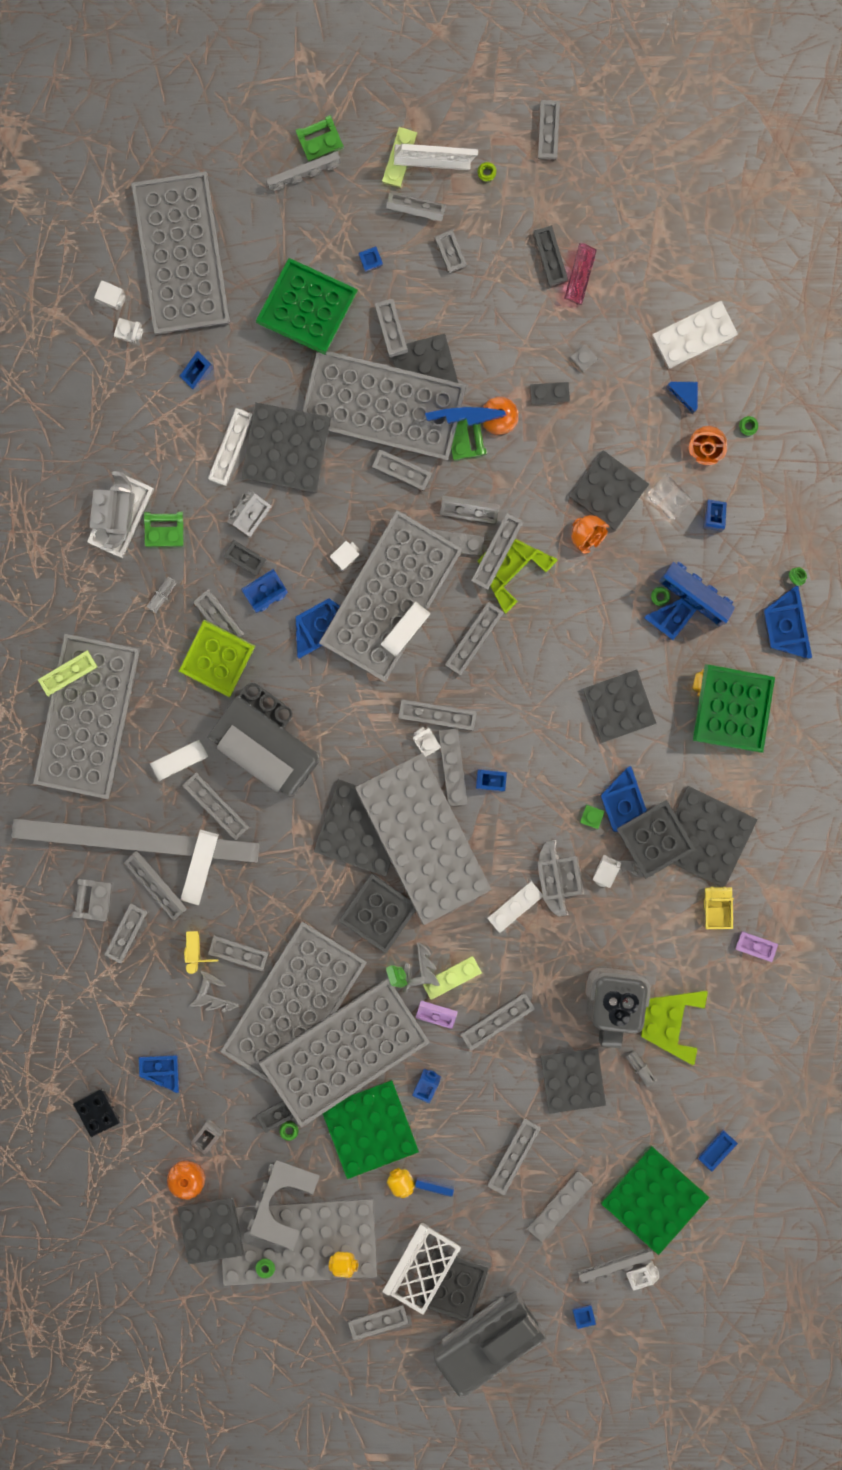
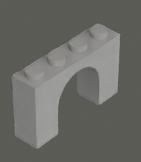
[247,1160,319,1251]

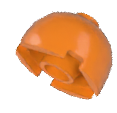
[482,397,519,435]
[689,426,728,465]
[571,515,609,554]
[167,1160,206,1200]

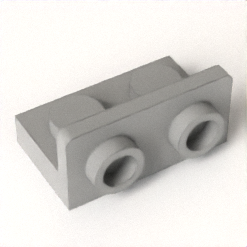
[227,491,272,537]

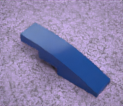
[425,407,507,426]

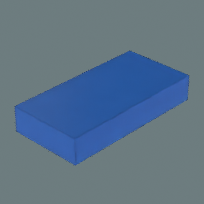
[698,1130,738,1172]
[415,1177,454,1197]

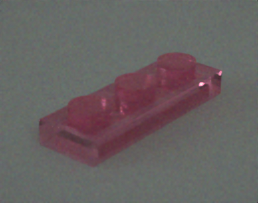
[564,243,597,305]

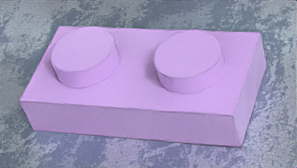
[735,931,778,962]
[416,1001,458,1029]

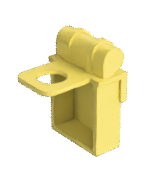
[703,886,734,929]
[184,931,219,974]

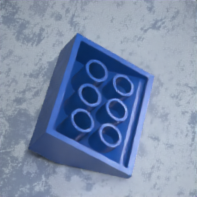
[658,562,735,627]

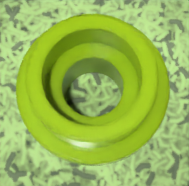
[477,162,496,182]

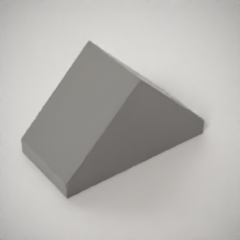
[190,1119,223,1155]

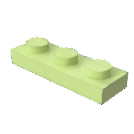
[382,127,417,188]
[38,650,98,696]
[423,956,482,1000]

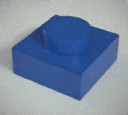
[358,246,383,272]
[572,1304,596,1329]

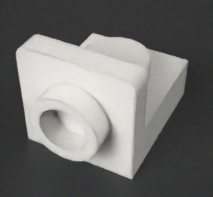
[114,318,144,344]
[413,727,441,757]
[626,1261,659,1291]

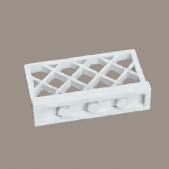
[394,144,478,170]
[382,1223,461,1315]

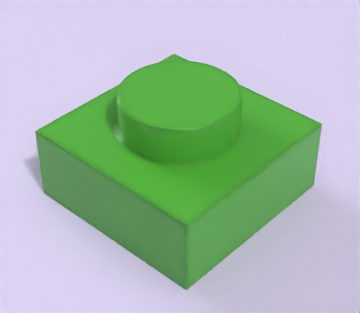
[580,805,605,829]
[386,965,408,988]

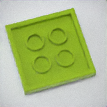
[179,620,256,697]

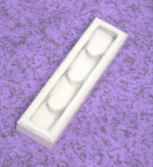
[208,408,253,486]
[181,830,219,905]

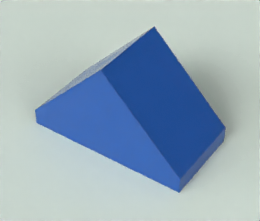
[180,351,214,389]
[666,382,698,414]
[703,499,727,532]
[476,769,507,791]

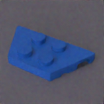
[763,586,812,659]
[296,598,340,659]
[600,766,647,832]

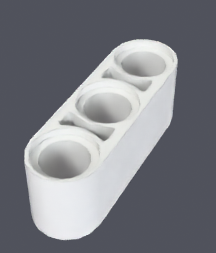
[380,602,431,657]
[150,740,208,781]

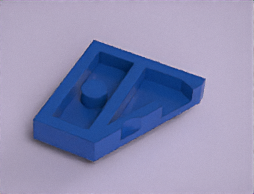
[644,598,697,641]
[139,1055,179,1093]

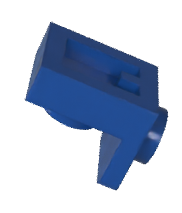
[412,1069,441,1104]

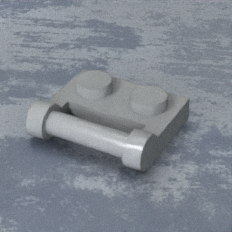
[72,879,113,922]

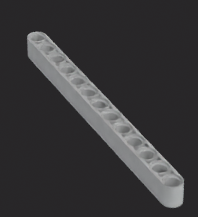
[11,819,260,862]

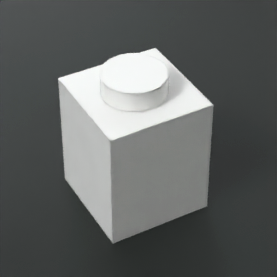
[94,280,126,310]
[330,541,360,572]
[593,855,621,888]

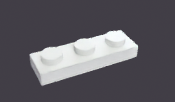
[488,881,543,933]

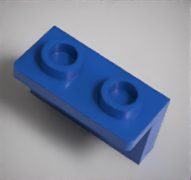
[241,569,288,613]

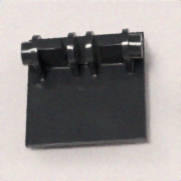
[73,1088,120,1137]

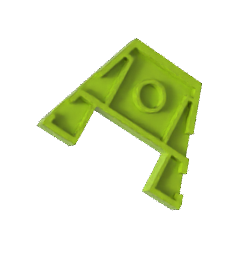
[477,539,558,614]
[641,990,708,1065]

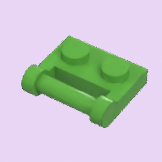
[295,115,344,162]
[451,419,487,461]
[144,512,184,547]

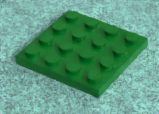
[256,258,358,355]
[693,664,775,753]
[323,1080,419,1179]
[601,1145,710,1255]

